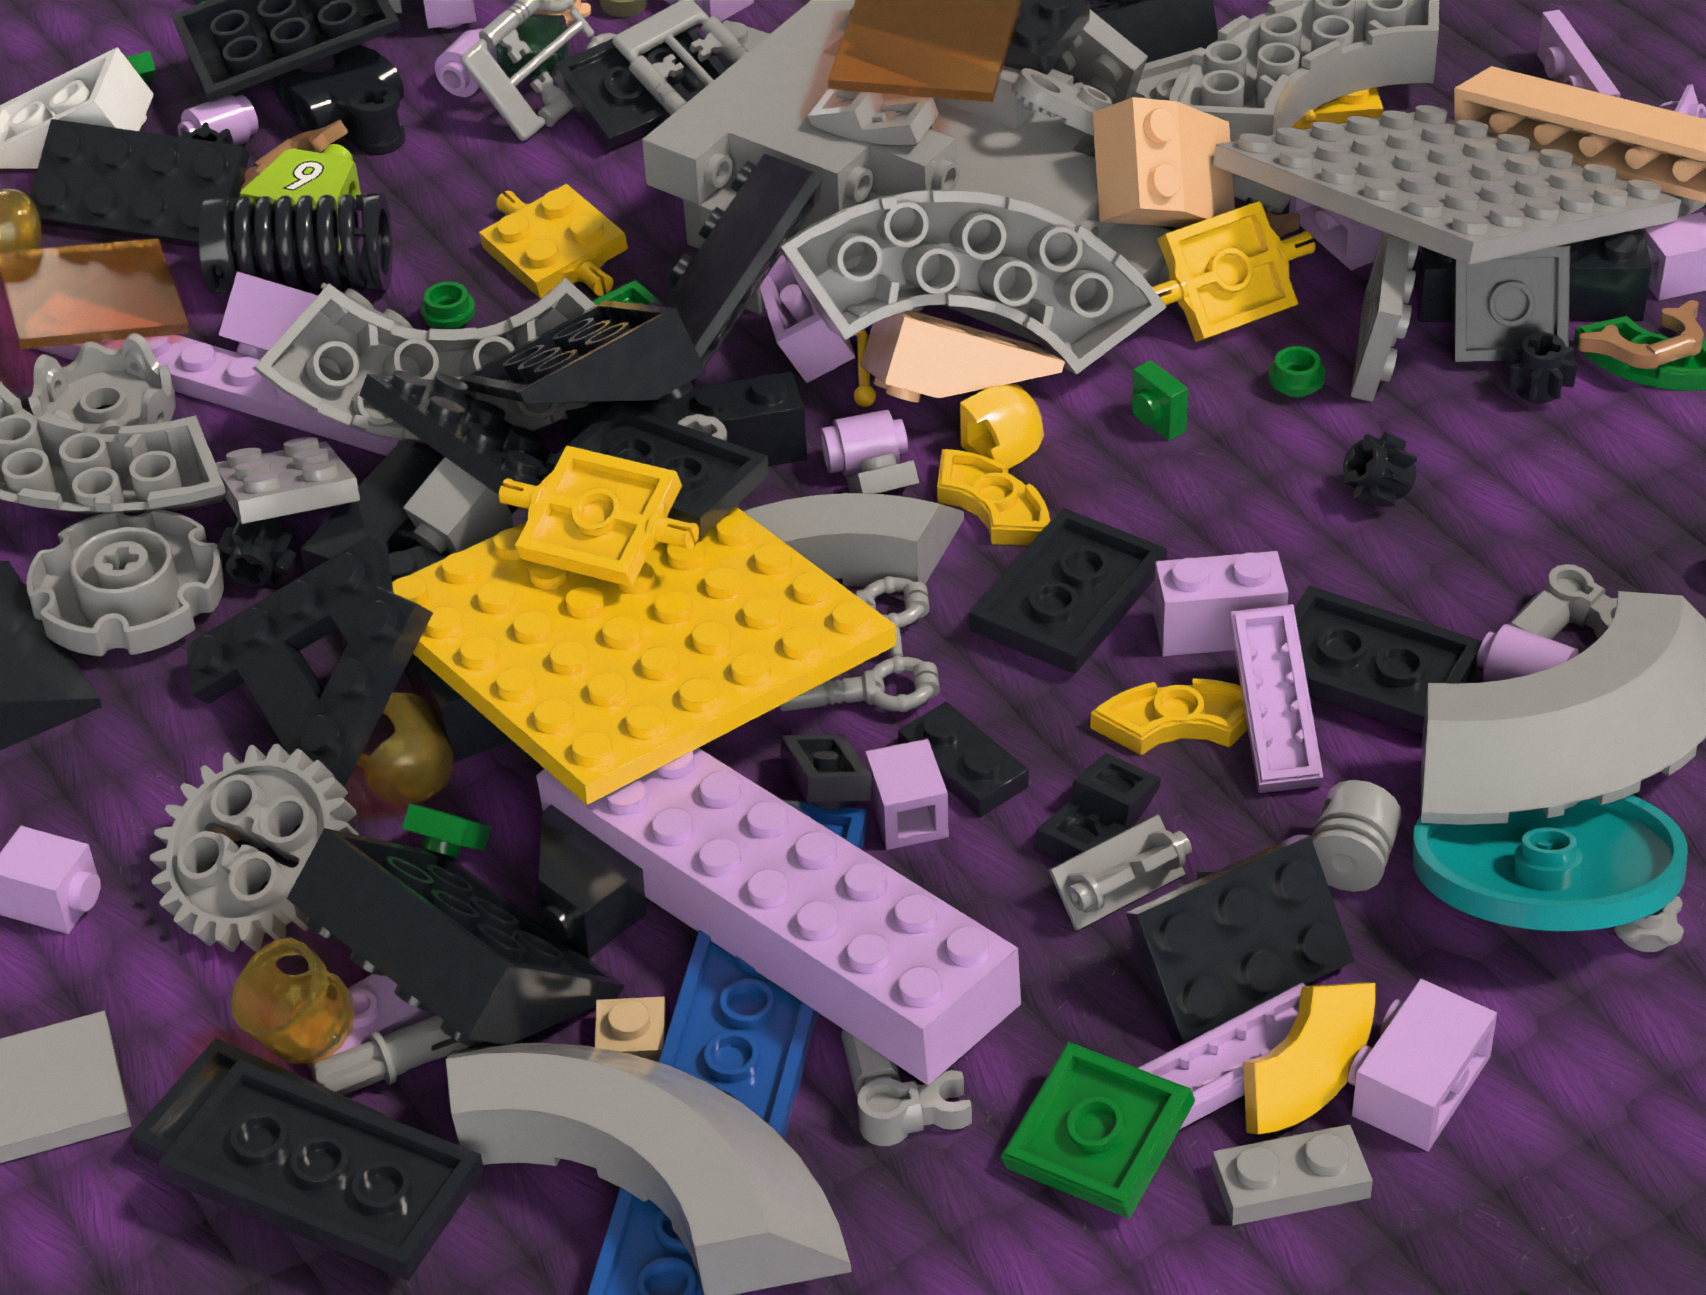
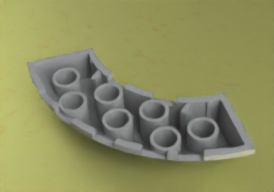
[1169,0,1439,142]
[778,189,1167,375]
[252,278,596,443]
[0,381,226,516]
[743,493,964,587]
[1421,591,1706,825]
[446,1043,852,1295]

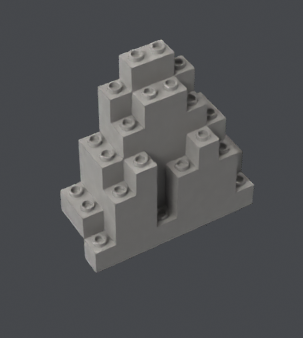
[642,0,1173,343]

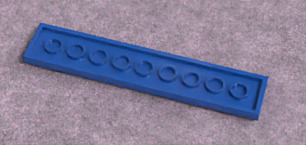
[588,799,868,1295]

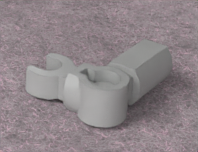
[1507,564,1617,640]
[841,1029,972,1146]

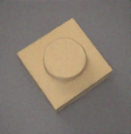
[595,997,666,1062]

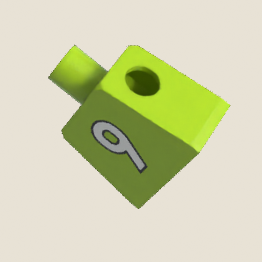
[240,144,361,251]

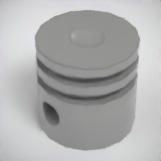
[1311,780,1402,892]

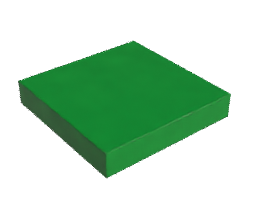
[1001,1041,1195,1219]

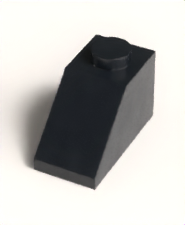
[538,805,646,958]

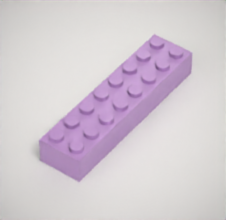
[536,748,1021,1085]

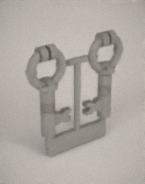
[460,0,616,141]
[612,0,748,115]
[780,576,940,712]

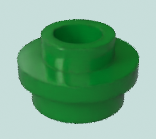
[420,281,476,330]
[1268,346,1325,398]

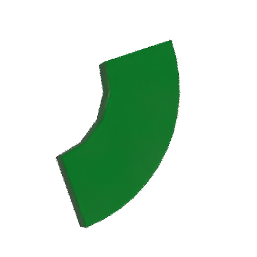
[1573,316,1706,391]

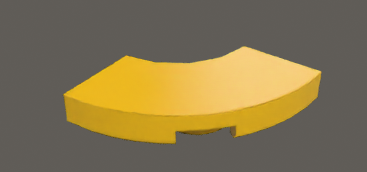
[937,449,1050,546]
[1090,678,1248,755]
[1243,982,1375,1134]

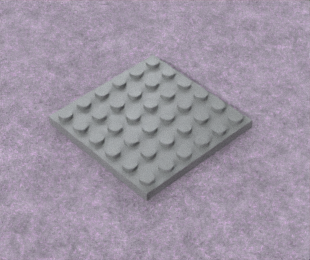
[1213,105,1681,265]

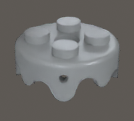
[28,333,176,434]

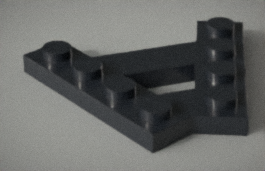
[186,535,433,832]

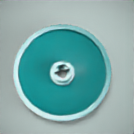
[1413,795,1688,931]

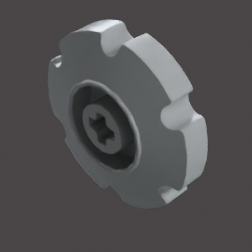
[26,509,224,656]

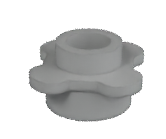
[1614,895,1684,952]

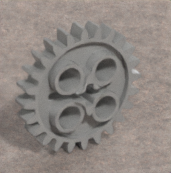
[150,744,359,952]

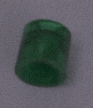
[496,13,568,80]

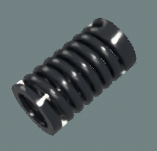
[199,193,393,295]

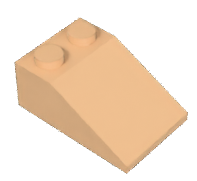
[1092,97,1235,228]
[861,310,1065,403]

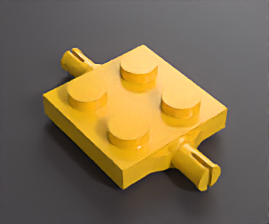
[479,183,628,299]
[1152,200,1315,342]
[499,445,699,587]

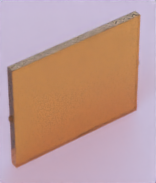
[828,0,1022,102]
[0,239,189,349]

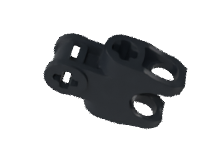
[273,45,406,154]

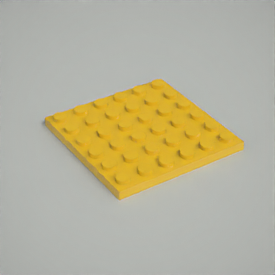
[392,506,896,805]

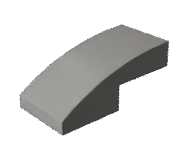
[808,81,939,145]

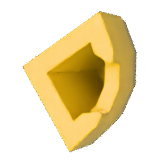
[960,383,1044,469]

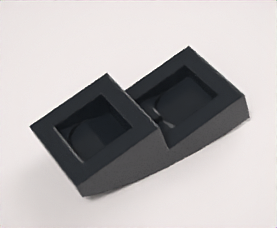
[1033,753,1161,863]

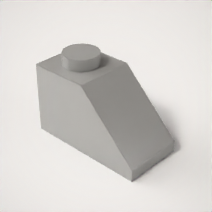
[403,457,513,554]

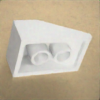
[0,47,154,169]

